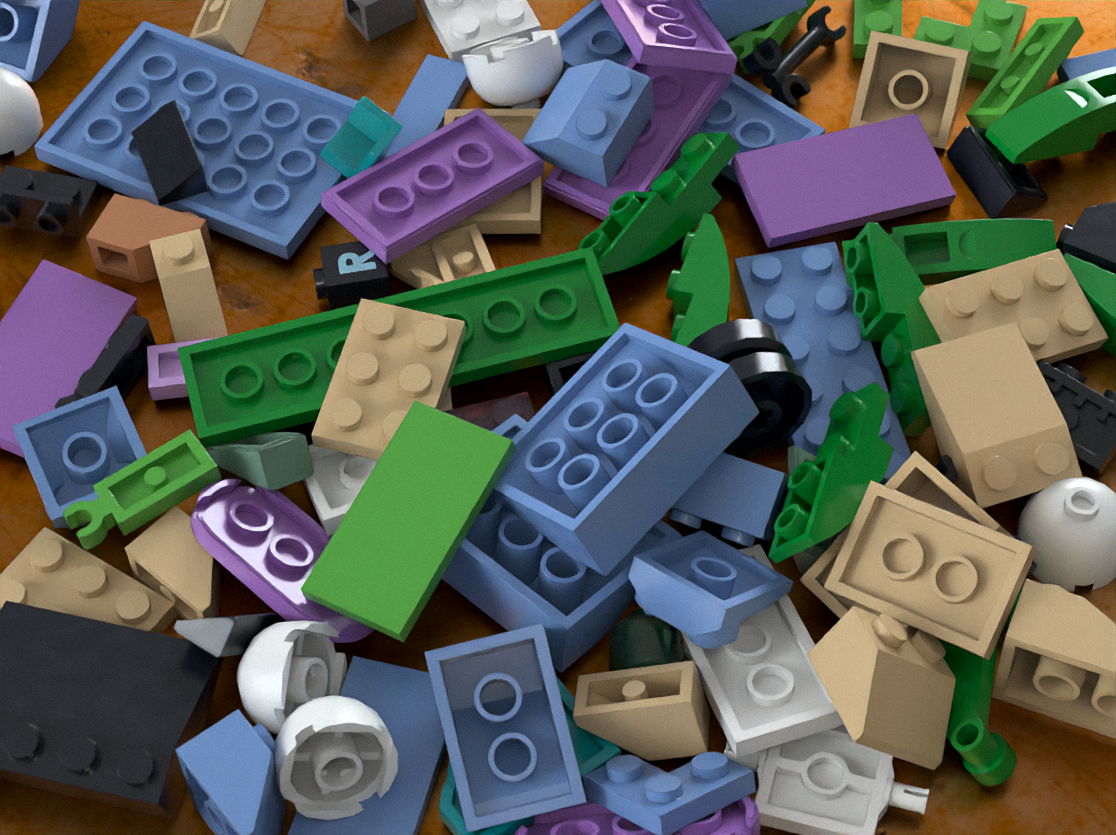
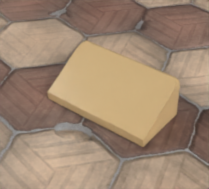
[189,0,266,56]

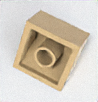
[849,30,973,149]
[806,606,956,770]

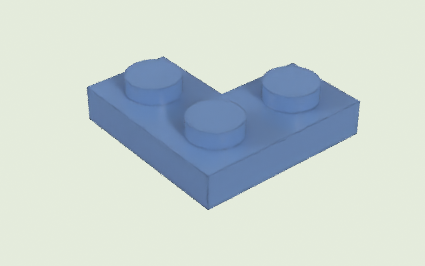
[583,751,756,835]

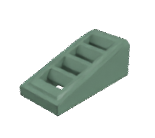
[205,432,314,490]

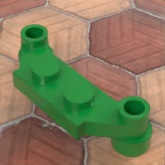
[937,587,1023,786]

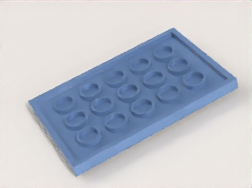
[34,21,390,260]

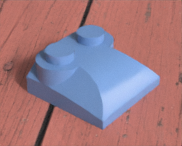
[12,386,147,528]
[628,530,793,649]

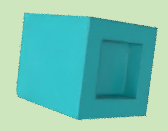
[319,97,404,179]

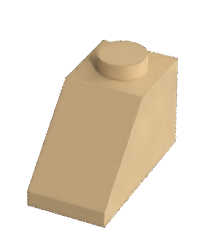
[149,229,228,343]
[125,506,222,620]
[573,660,710,761]

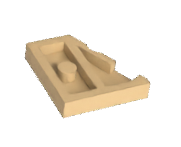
[386,223,496,289]

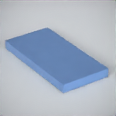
[288,656,447,835]

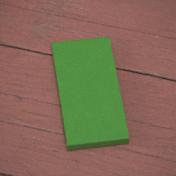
[300,400,516,642]

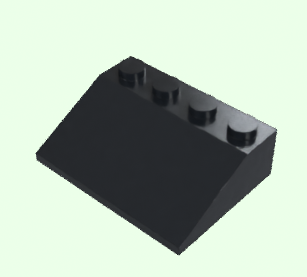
[0,601,224,820]

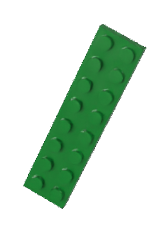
[177,247,620,448]

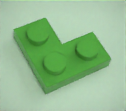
[913,0,1028,82]

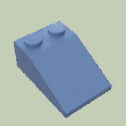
[424,623,587,832]

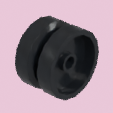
[687,319,812,458]

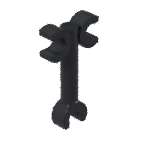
[742,6,847,109]

